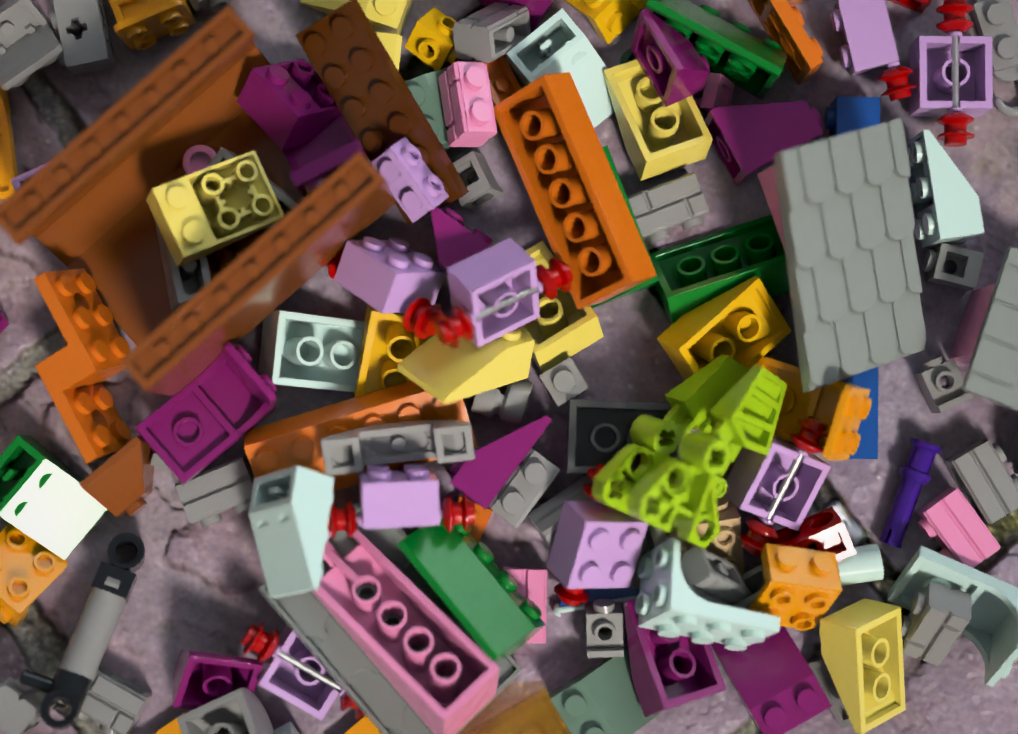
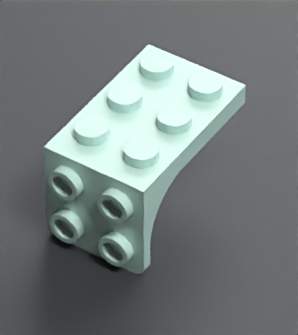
[635,537,780,651]
[887,546,1018,687]

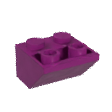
[237,58,342,150]
[431,207,494,275]

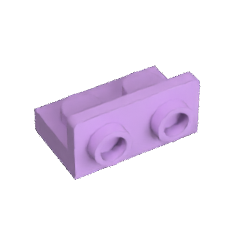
[370,137,449,223]

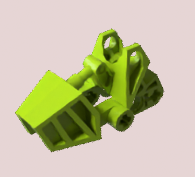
[592,355,787,549]

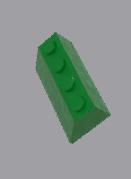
[649,214,790,325]
[397,518,546,661]

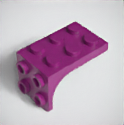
[282,114,369,198]
[135,341,277,486]

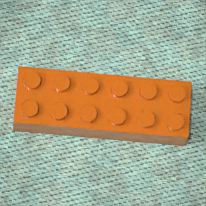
[493,72,657,310]
[244,380,478,491]

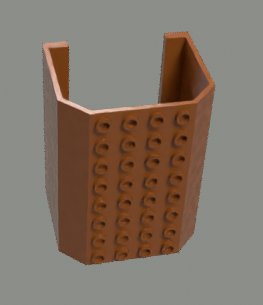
[0,5,396,396]

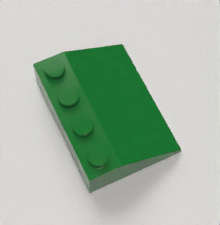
[645,0,788,100]

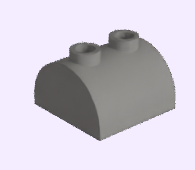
[176,688,274,734]

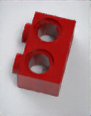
[768,507,856,562]

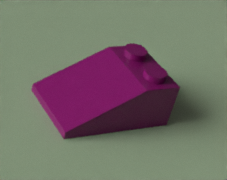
[449,415,552,509]
[623,599,726,717]
[710,626,832,734]

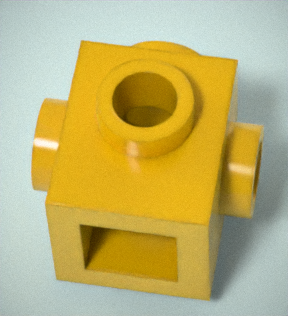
[404,7,459,71]

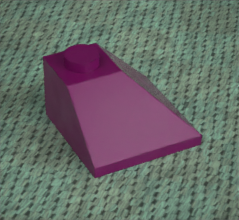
[631,8,710,107]
[172,649,263,710]

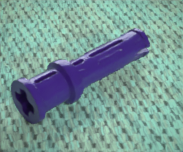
[878,437,942,549]

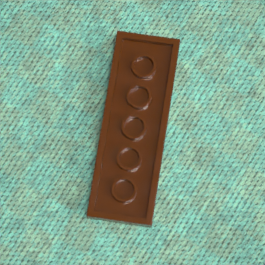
[295,0,469,225]

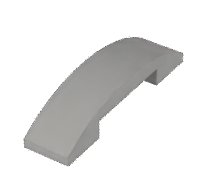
[321,420,475,476]

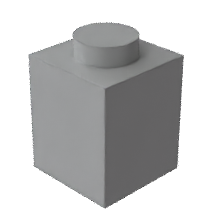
[538,357,589,408]

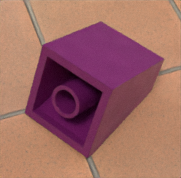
[704,101,823,186]

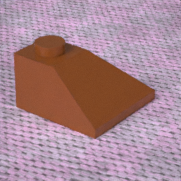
[79,436,154,517]

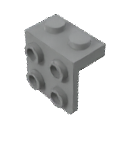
[0,0,63,91]

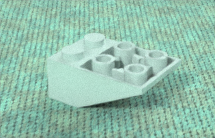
[506,8,614,128]
[906,129,984,248]
[248,465,334,599]

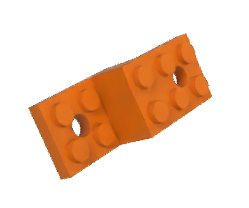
[748,0,824,85]
[33,268,132,464]

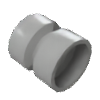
[471,380,533,427]

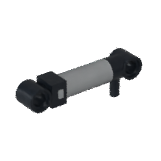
[19,532,145,730]

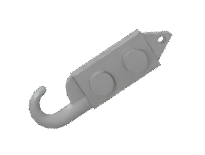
[971,0,1018,117]

